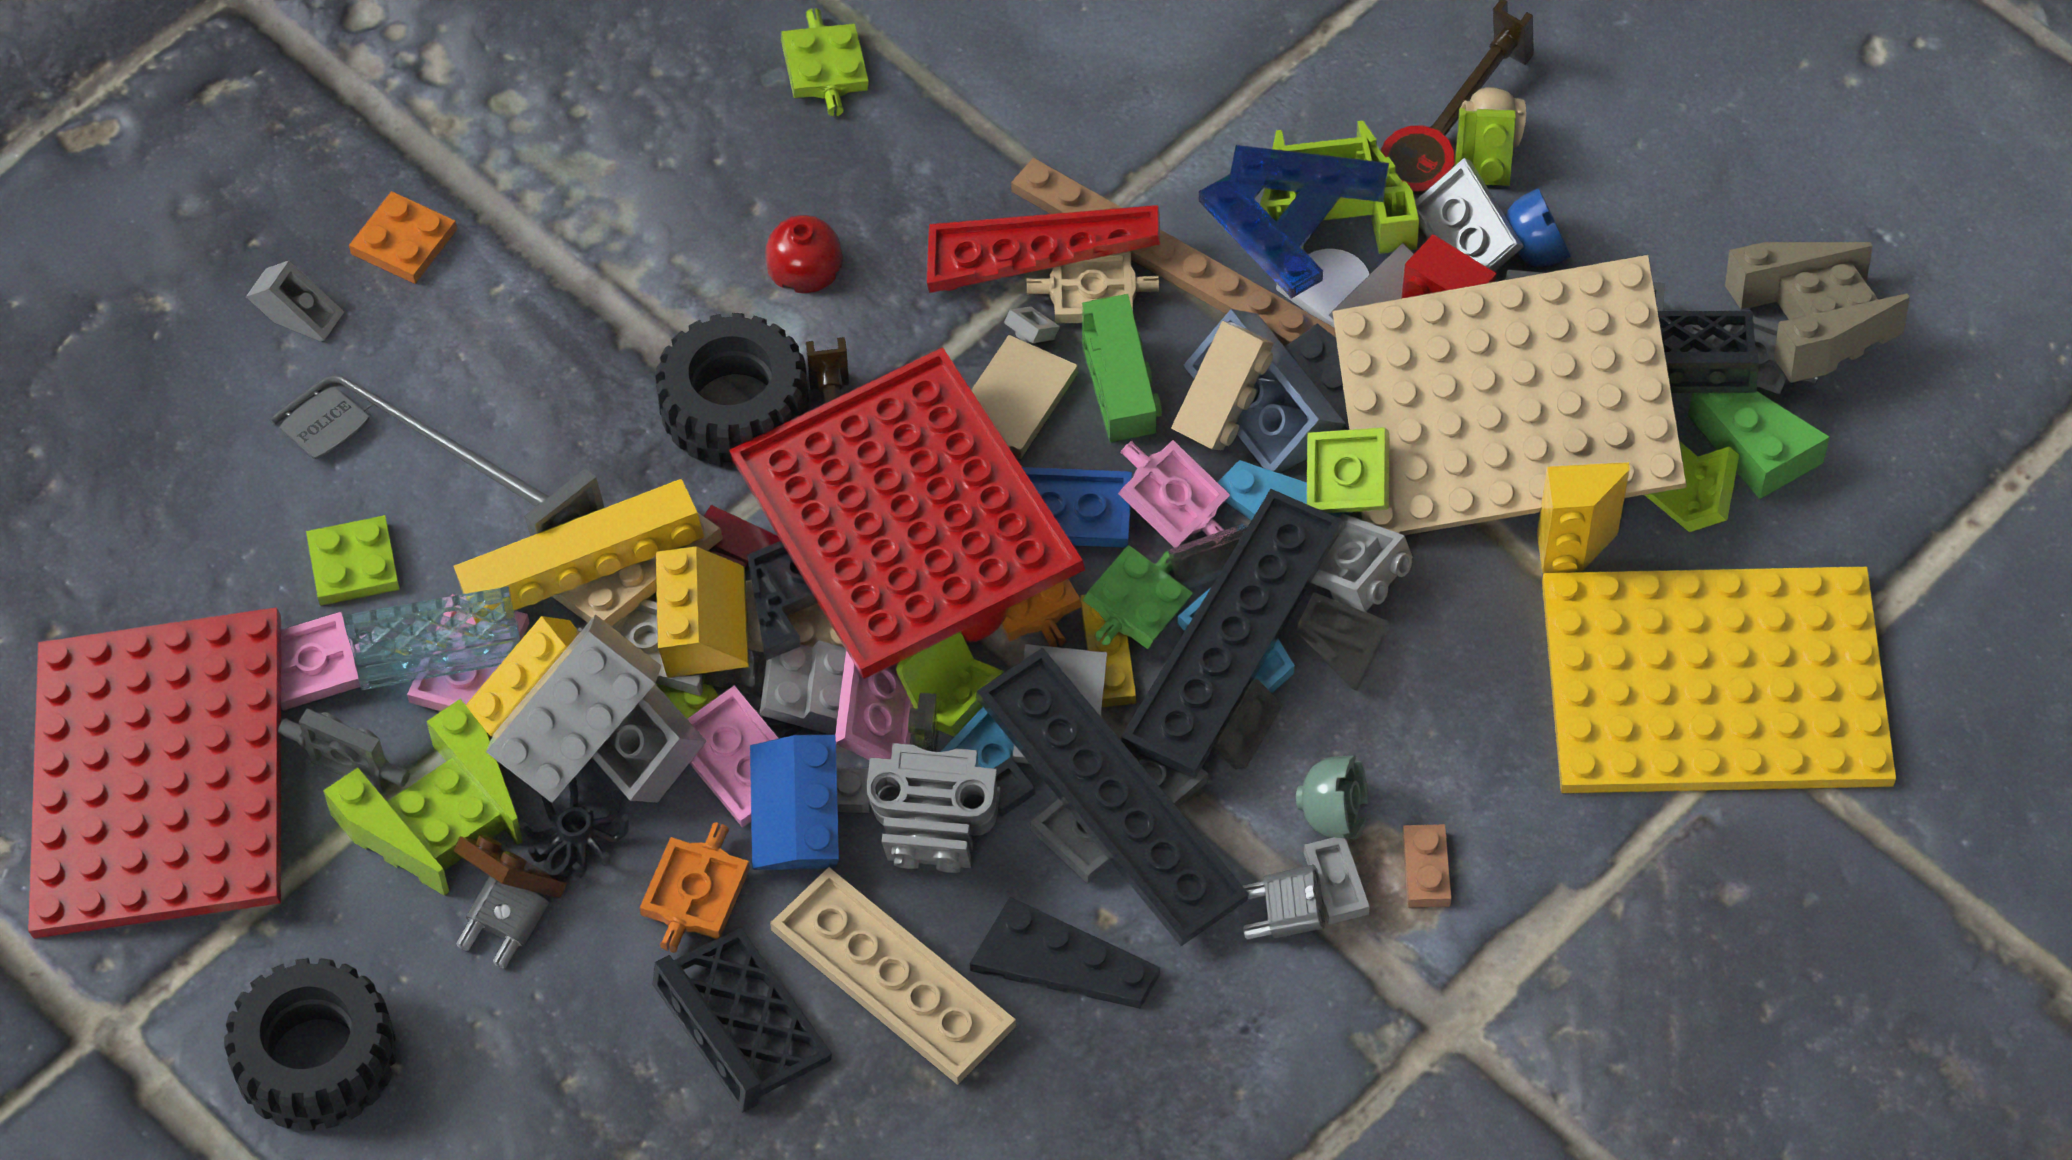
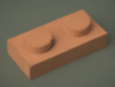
[1402,824,1451,908]

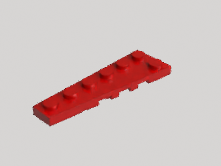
[927,205,1160,293]

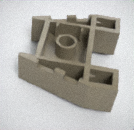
[1725,242,1910,383]

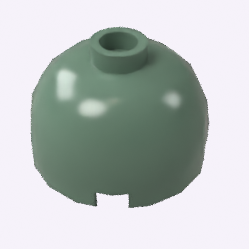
[1296,756,1368,840]

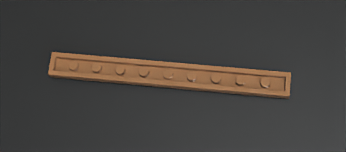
[1011,158,1336,348]

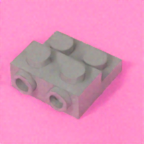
[1311,513,1413,612]
[760,640,846,735]

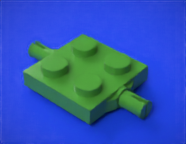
[1083,545,1193,649]

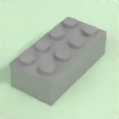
[486,614,661,802]
[578,627,707,803]

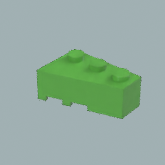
[1082,294,1162,442]
[1688,392,1830,499]

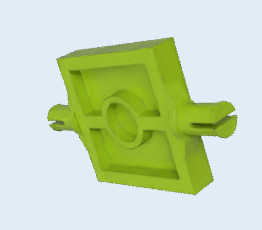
[781,8,868,116]

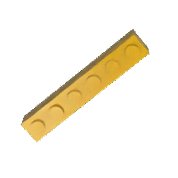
[453,479,704,625]

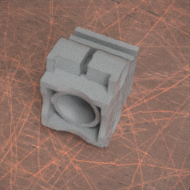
[867,743,1000,873]

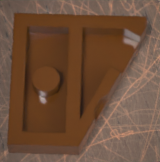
[454,835,567,898]

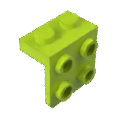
[1645,441,1739,532]
[896,632,1004,737]

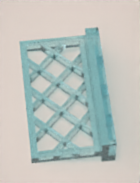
[343,586,521,690]

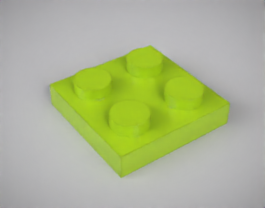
[1307,427,1389,513]
[306,515,400,606]

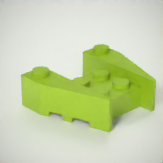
[1258,121,1419,267]
[323,698,523,896]

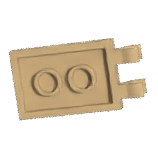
[971,335,1078,459]

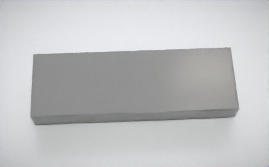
[1329,243,1414,320]

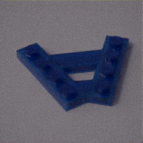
[1199,145,1389,299]

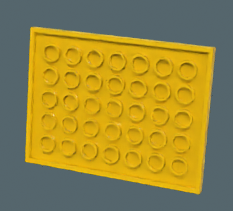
[1542,567,1896,793]

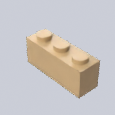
[1171,321,1274,450]

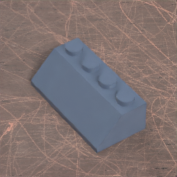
[1183,309,1345,473]

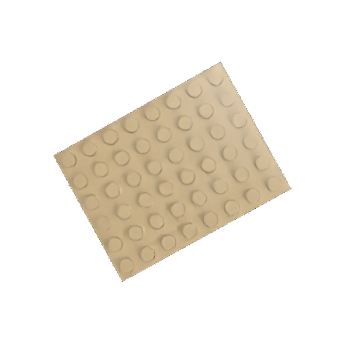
[1332,255,1687,535]

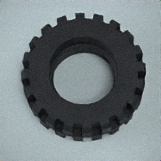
[655,313,809,467]
[224,958,397,1131]

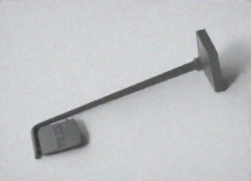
[269,375,605,536]

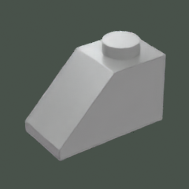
[246,261,344,342]

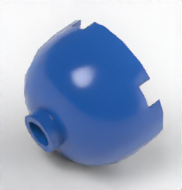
[1506,188,1571,267]

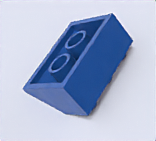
[750,735,839,870]

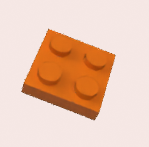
[349,191,457,284]

